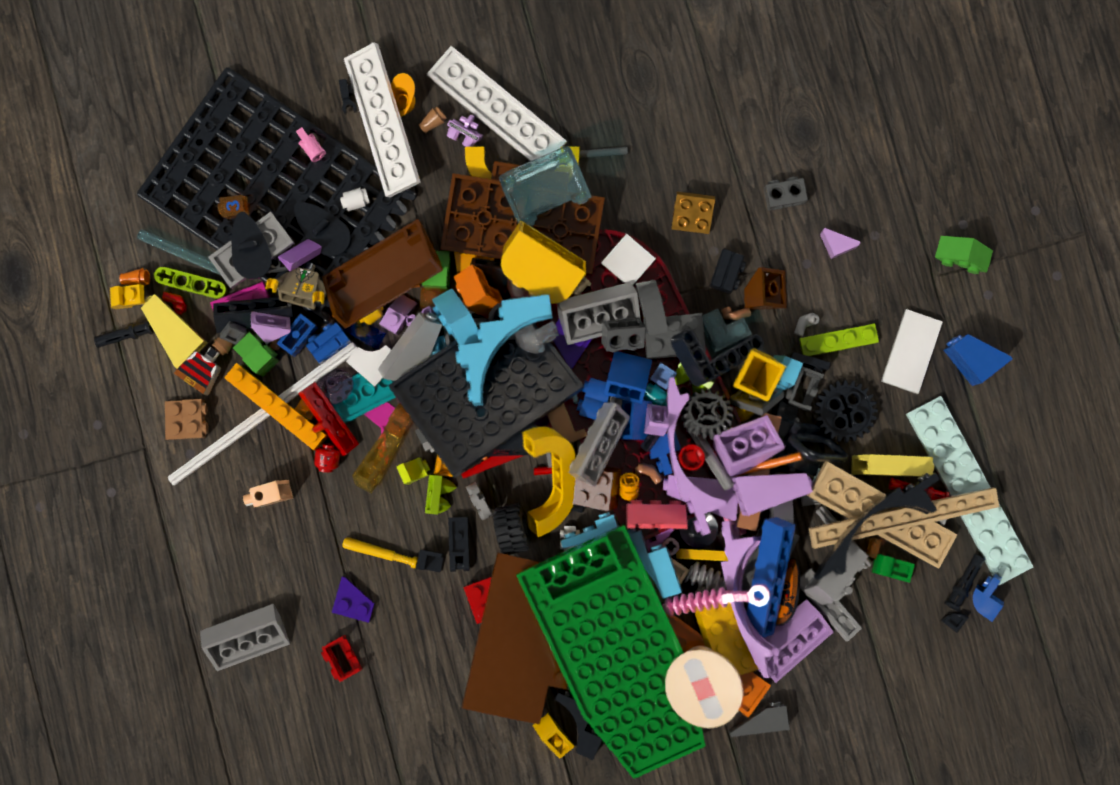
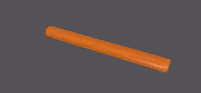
[734,452,803,477]

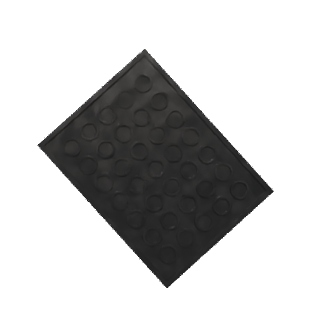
[388,315,584,478]

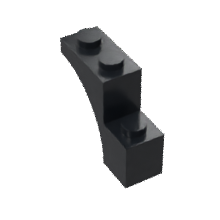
[555,689,602,760]

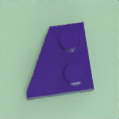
[549,320,592,370]
[332,576,375,623]

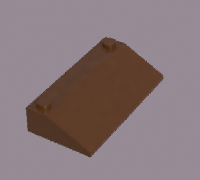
[322,219,443,329]

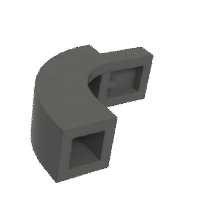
[635,280,668,336]

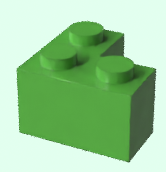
[935,236,993,274]
[422,251,451,292]
[233,332,279,377]

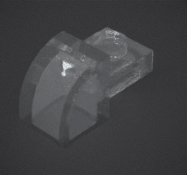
[515,321,558,353]

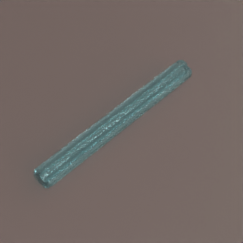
[137,230,221,275]

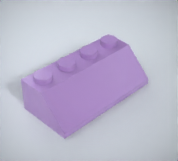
[764,599,833,683]

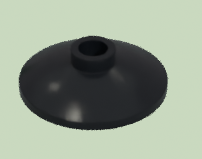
[679,512,718,548]

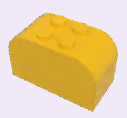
[501,220,586,303]

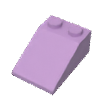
[713,415,785,478]

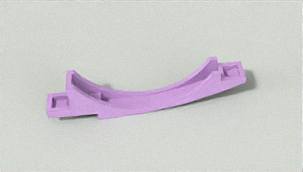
[667,377,727,535]
[721,521,780,678]

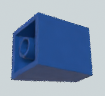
[944,334,1012,386]

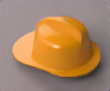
[391,73,416,117]

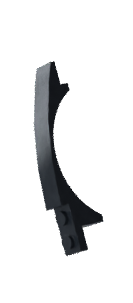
[814,473,940,580]

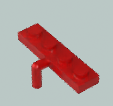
[298,382,359,456]

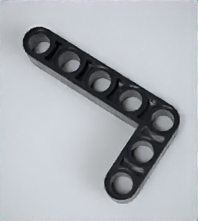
[671,329,764,386]

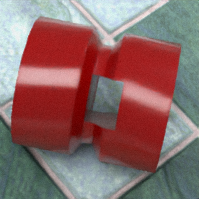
[677,445,705,471]

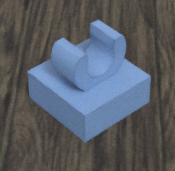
[650,363,677,390]

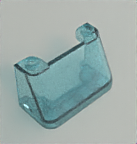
[499,146,592,226]

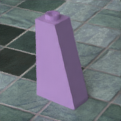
[731,473,813,516]
[663,475,738,521]

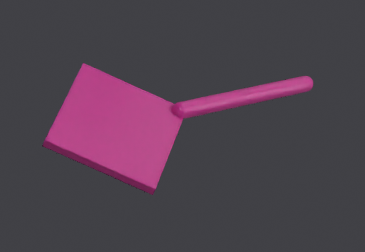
[364,402,398,464]

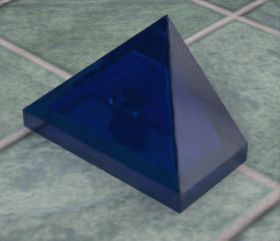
[344,321,386,350]

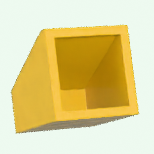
[733,348,786,402]

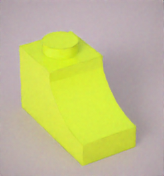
[396,457,430,485]

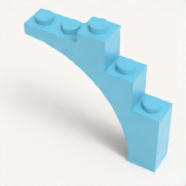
[456,295,552,406]
[561,512,682,599]

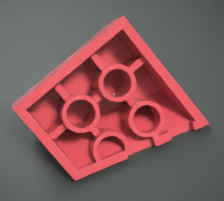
[626,500,687,529]

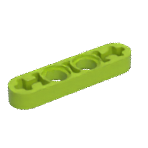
[154,267,228,299]

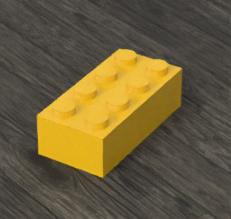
[694,602,758,675]

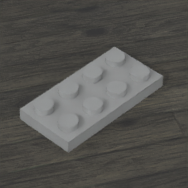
[208,212,295,289]

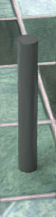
[579,147,628,158]

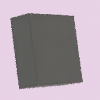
[220,321,247,345]

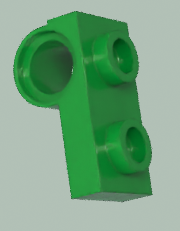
[871,554,915,583]

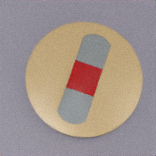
[665,646,743,728]

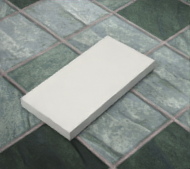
[881,309,942,394]

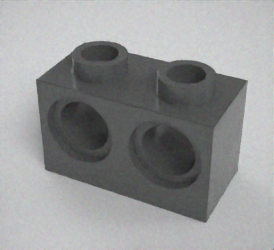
[764,177,808,211]
[601,318,646,352]

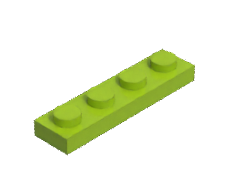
[799,324,879,356]

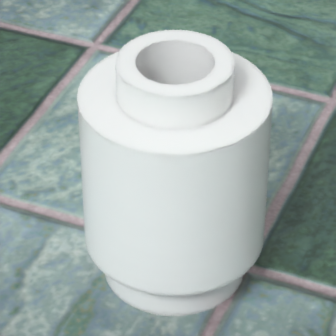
[340,188,370,211]

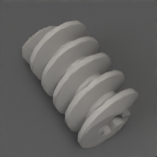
[684,561,726,592]

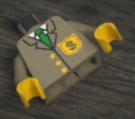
[265,262,326,309]

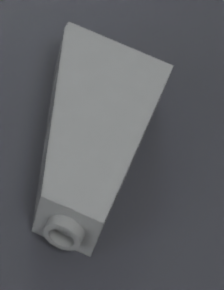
[378,312,442,381]

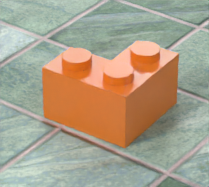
[454,264,503,319]

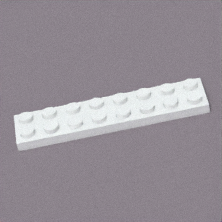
[344,42,421,198]
[427,46,567,169]

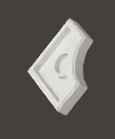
[346,345,391,387]

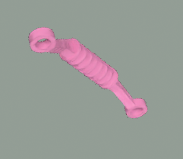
[661,584,770,616]

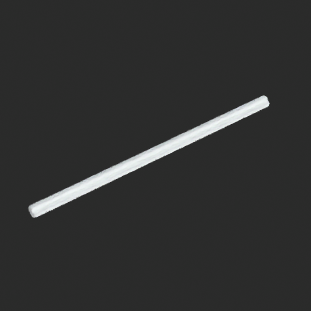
[168,342,357,485]

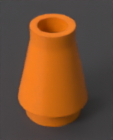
[119,268,150,287]

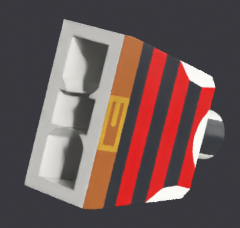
[174,347,221,396]

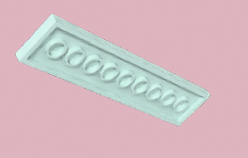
[906,396,1033,585]

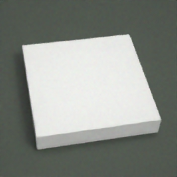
[601,234,656,285]

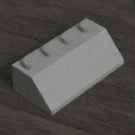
[557,282,641,345]
[568,403,630,487]
[200,604,290,671]

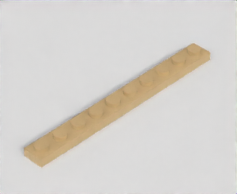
[809,487,999,549]

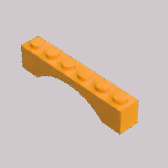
[224,363,329,451]

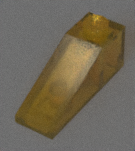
[352,430,401,494]

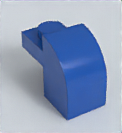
[650,431,681,476]
[973,574,1004,622]

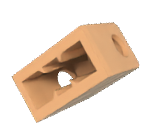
[243,480,293,507]

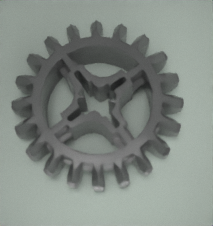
[681,389,734,440]

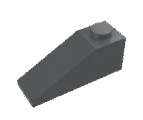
[728,701,789,737]

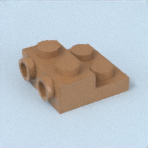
[165,399,208,440]

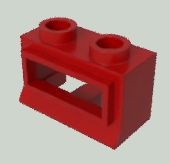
[321,635,363,682]

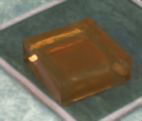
[866,538,882,559]

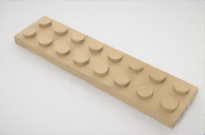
[807,462,957,569]

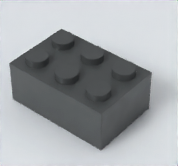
[643,313,706,359]

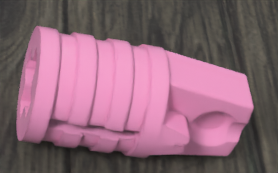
[296,127,326,162]

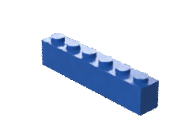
[747,517,796,638]

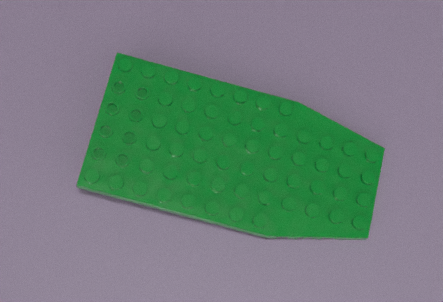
[516,524,705,779]

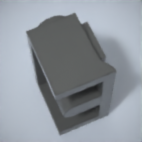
[785,366,824,412]

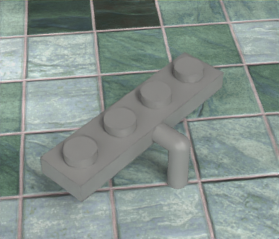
[800,569,862,641]

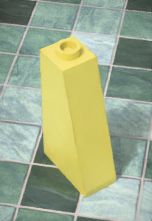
[141,294,208,369]
[851,454,934,477]

